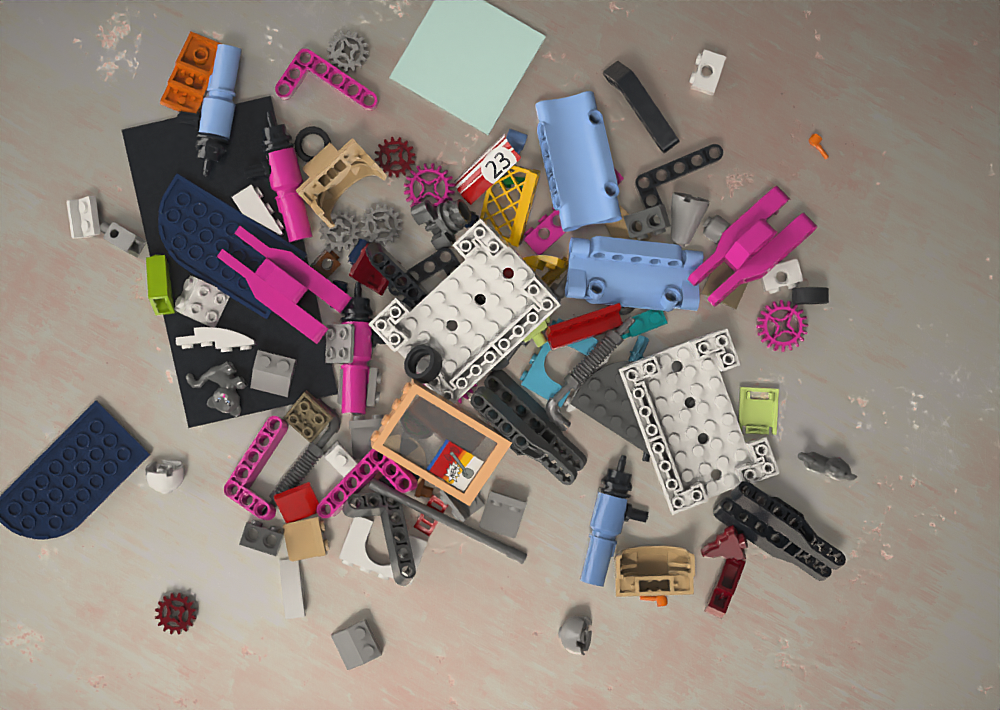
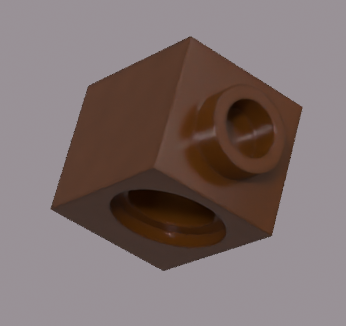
[310,249,341,279]

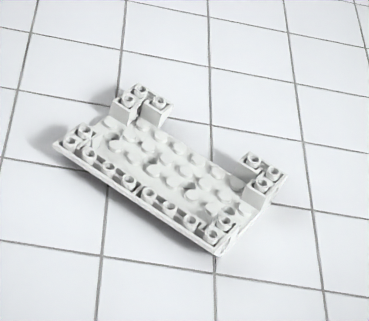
[369,219,561,403]
[619,328,780,515]

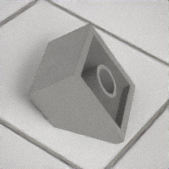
[250,350,297,397]
[331,619,382,670]

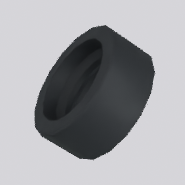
[294,126,331,163]
[792,287,829,304]
[404,344,443,384]

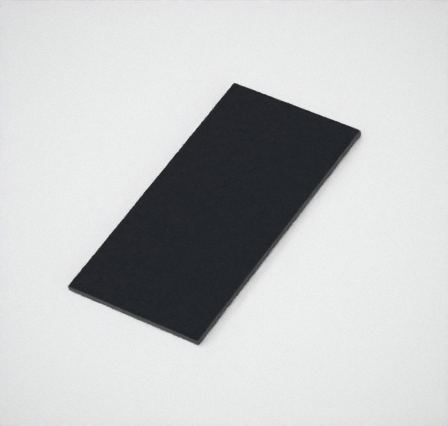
[121,96,338,428]

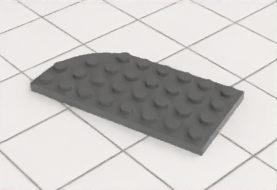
[570,361,739,455]

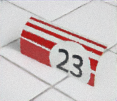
[454,134,521,205]

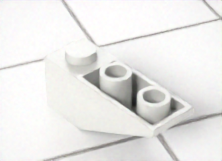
[232,185,285,236]

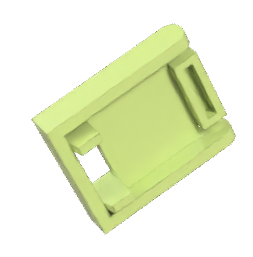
[738,387,779,435]

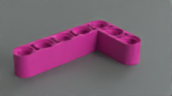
[275,49,378,111]
[224,416,288,520]
[317,449,417,518]

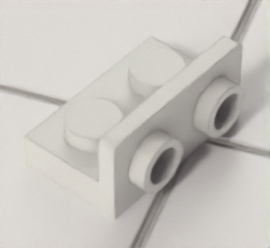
[67,196,101,238]

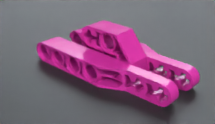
[687,186,817,307]
[217,226,352,344]

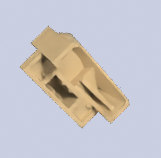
[295,138,387,228]
[614,546,695,597]

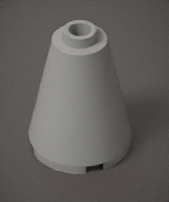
[671,192,710,247]

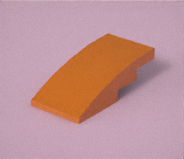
[160,31,221,114]

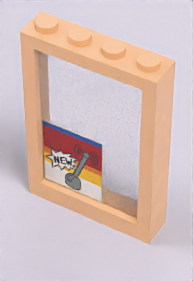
[370,379,512,506]

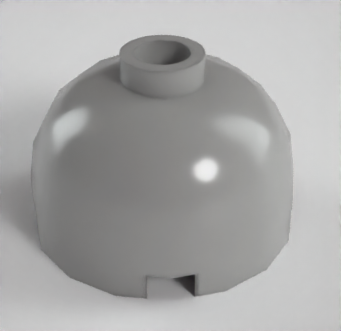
[558,616,592,655]

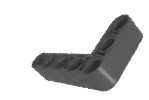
[342,492,416,586]

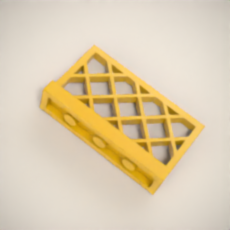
[479,165,541,247]

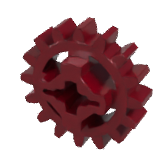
[374,137,416,179]
[155,593,197,635]

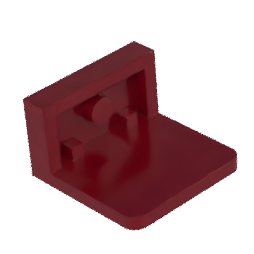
[349,243,401,296]

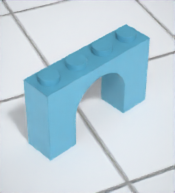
[519,318,599,408]

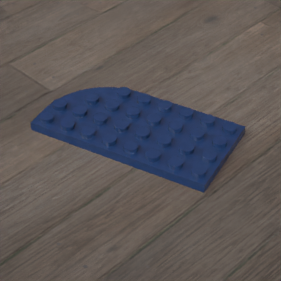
[158,173,308,320]
[0,400,151,540]

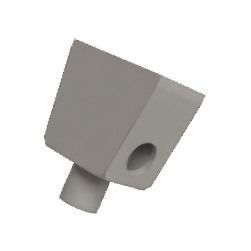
[100,221,147,258]

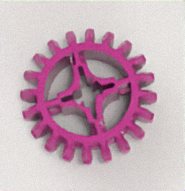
[404,163,455,208]
[756,300,808,352]

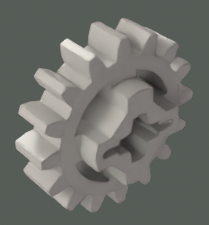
[327,30,369,73]
[361,204,402,246]
[319,210,361,252]

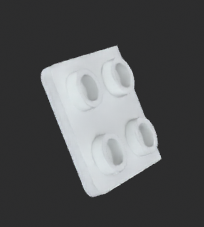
[174,275,230,328]

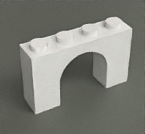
[339,517,428,587]

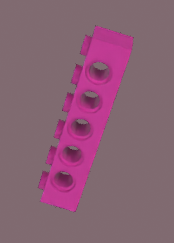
[523,168,624,255]

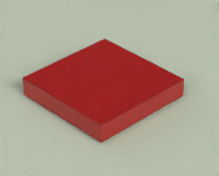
[273,482,319,524]

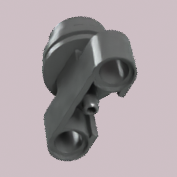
[411,199,471,251]

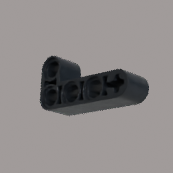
[388,248,461,296]

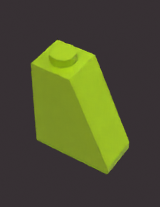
[146,255,175,316]

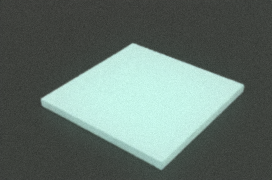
[389,0,546,135]

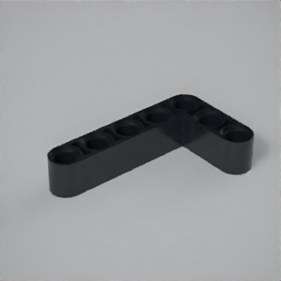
[602,61,680,154]
[634,144,724,225]
[365,242,429,309]

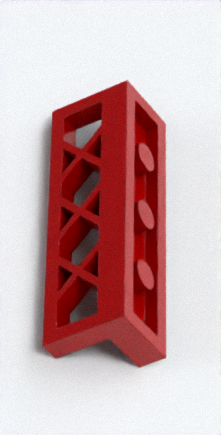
[545,303,623,350]

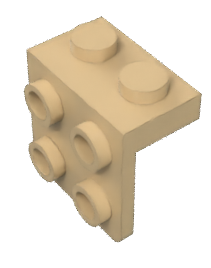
[282,516,330,561]

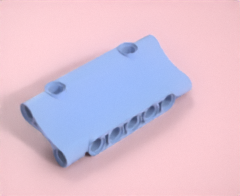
[535,91,622,232]
[565,236,704,312]

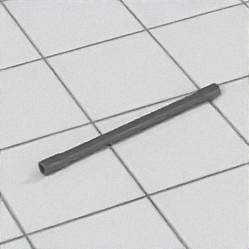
[368,478,527,564]

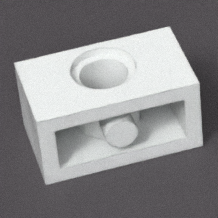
[689,49,726,96]
[761,259,803,294]

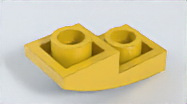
[522,255,565,272]

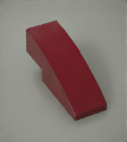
[704,558,746,619]

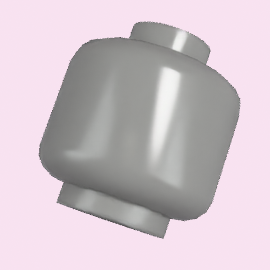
[703,215,731,244]

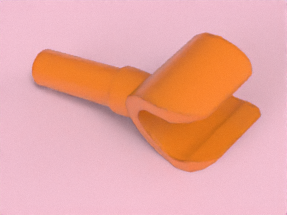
[809,134,829,159]
[640,595,668,607]

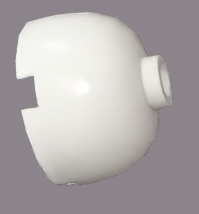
[145,460,184,494]

